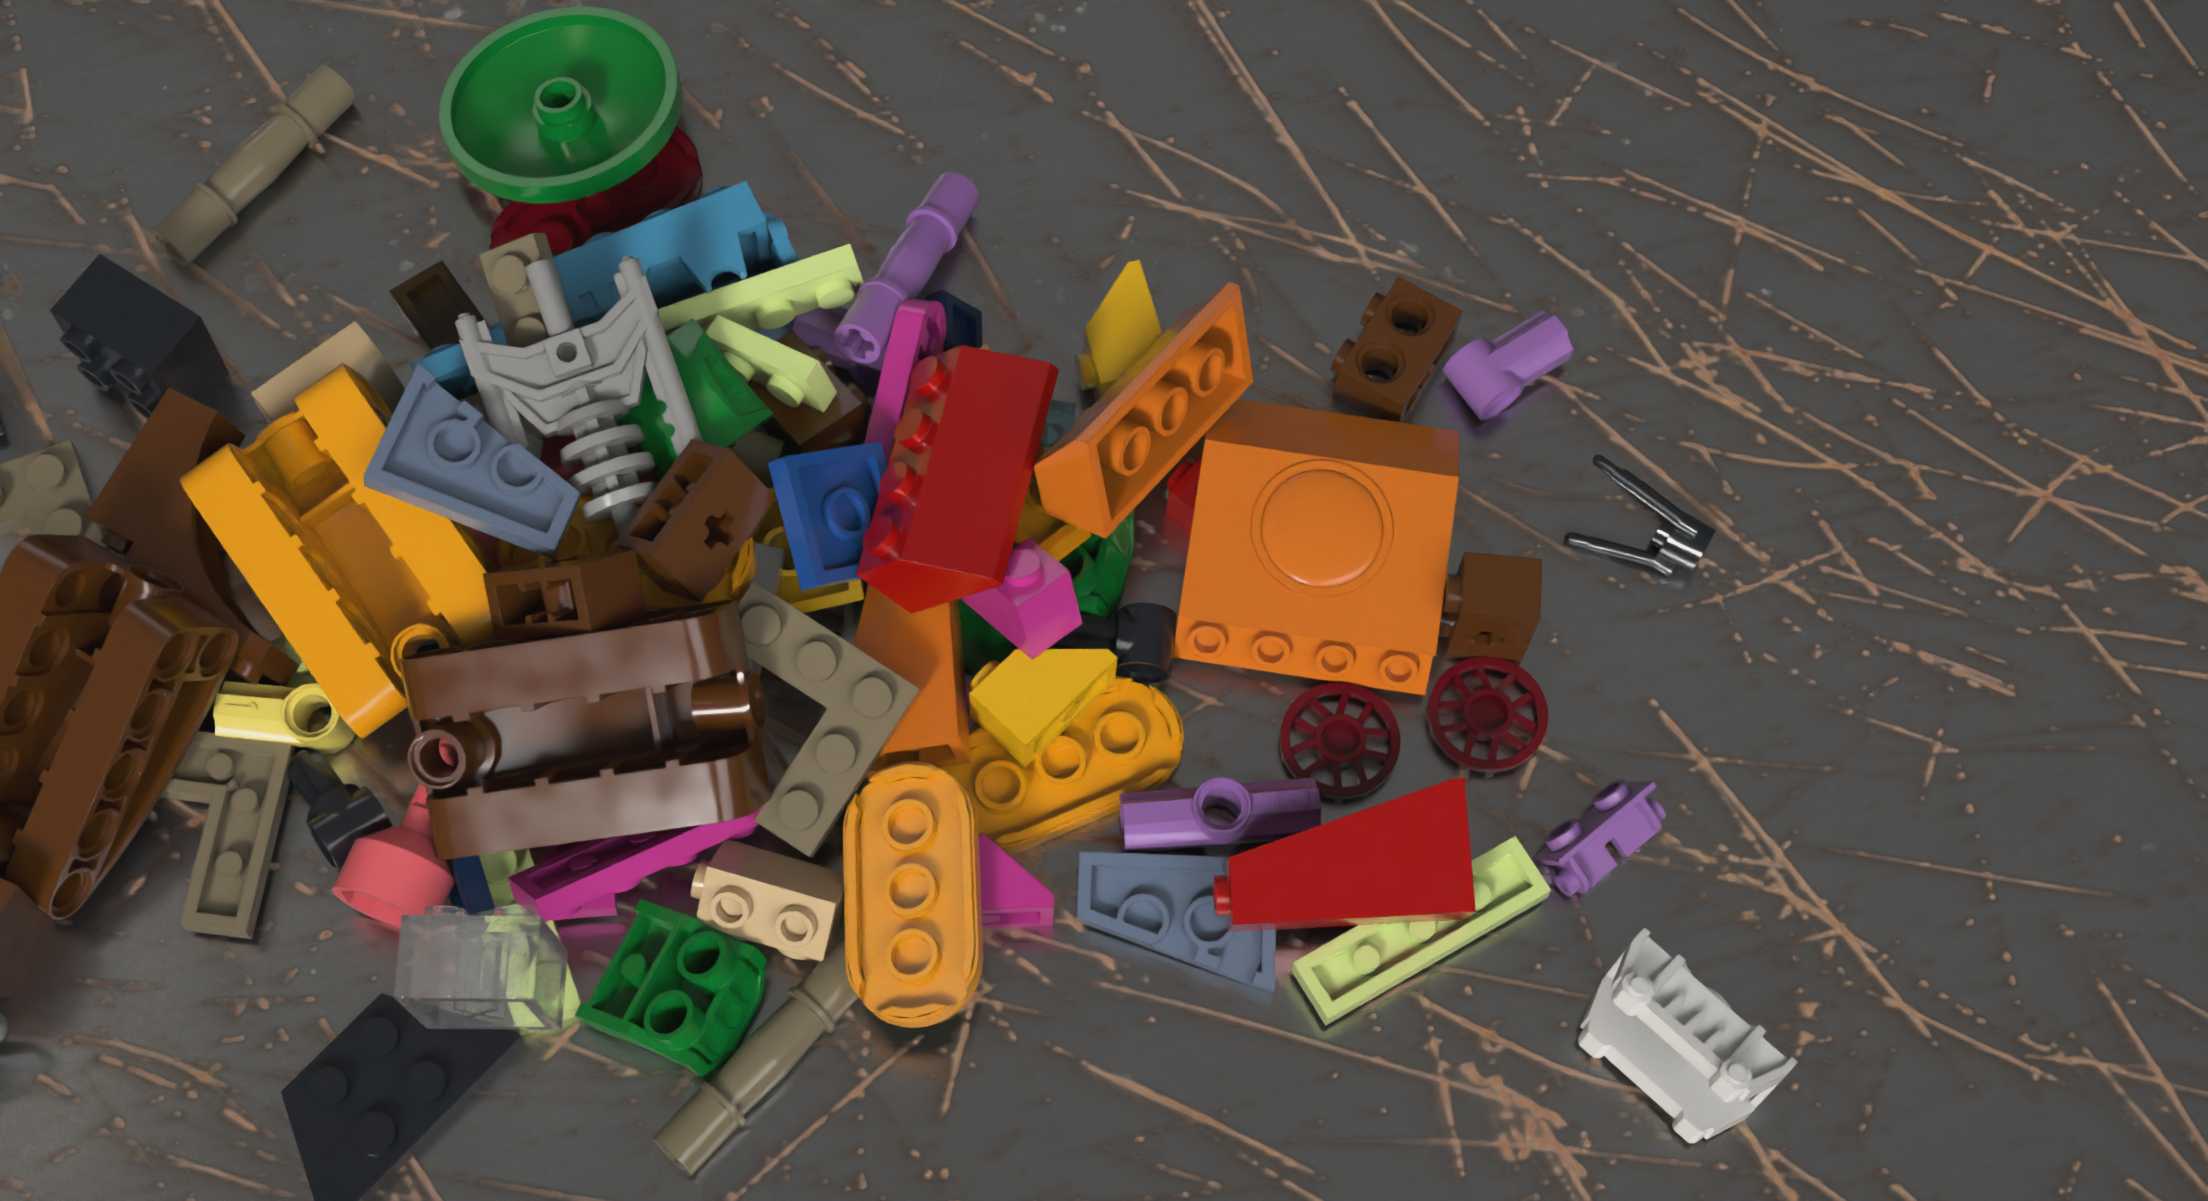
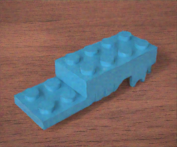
[411,181,799,400]

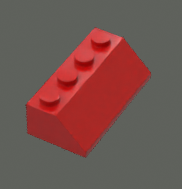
[856,345,1059,614]

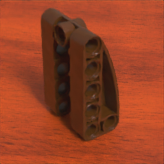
[0,534,239,920]
[399,600,772,859]

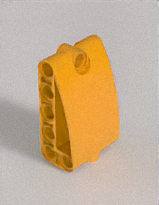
[180,363,496,739]

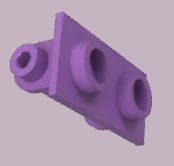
[1531,779,1666,897]

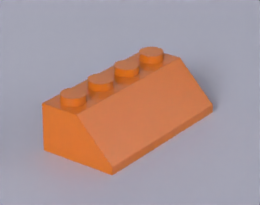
[1034,282,1254,539]

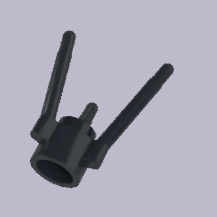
[1564,454,1716,577]

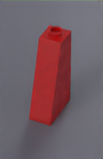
[1213,778,1476,932]

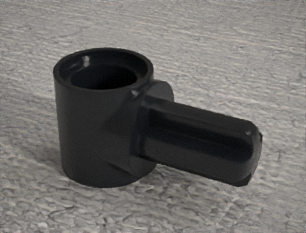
[1052,602,1177,684]
[287,749,393,871]

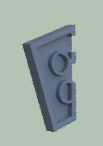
[364,363,580,560]
[1076,851,1276,994]

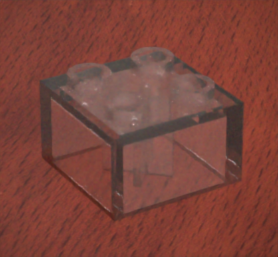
[393,905,568,1030]

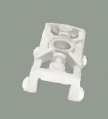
[1578,928,1798,1143]

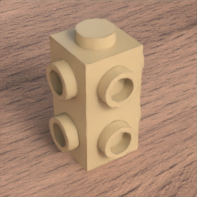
[691,839,844,962]

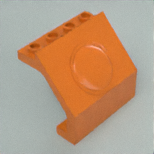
[1173,398,1459,696]

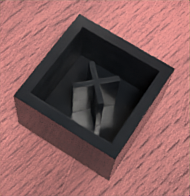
[50,254,229,419]

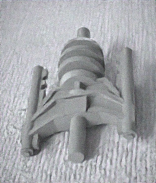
[455,255,704,575]

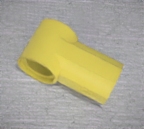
[213,681,355,755]

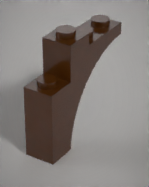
[85,387,299,687]

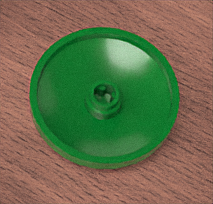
[439,6,683,204]

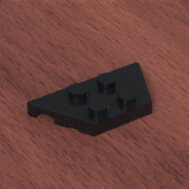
[281,993,525,1201]

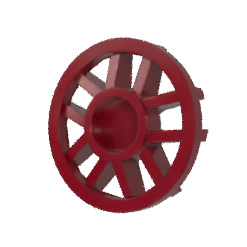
[1426,657,1548,775]
[1279,682,1401,802]

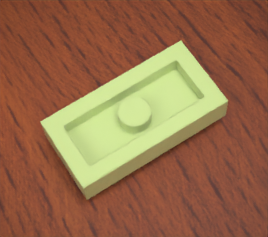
[705,315,837,413]

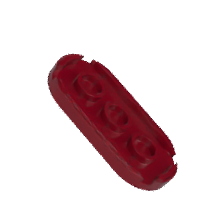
[489,127,703,256]

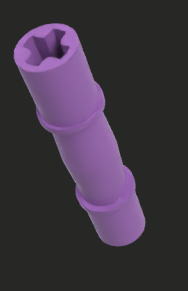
[834,172,980,363]

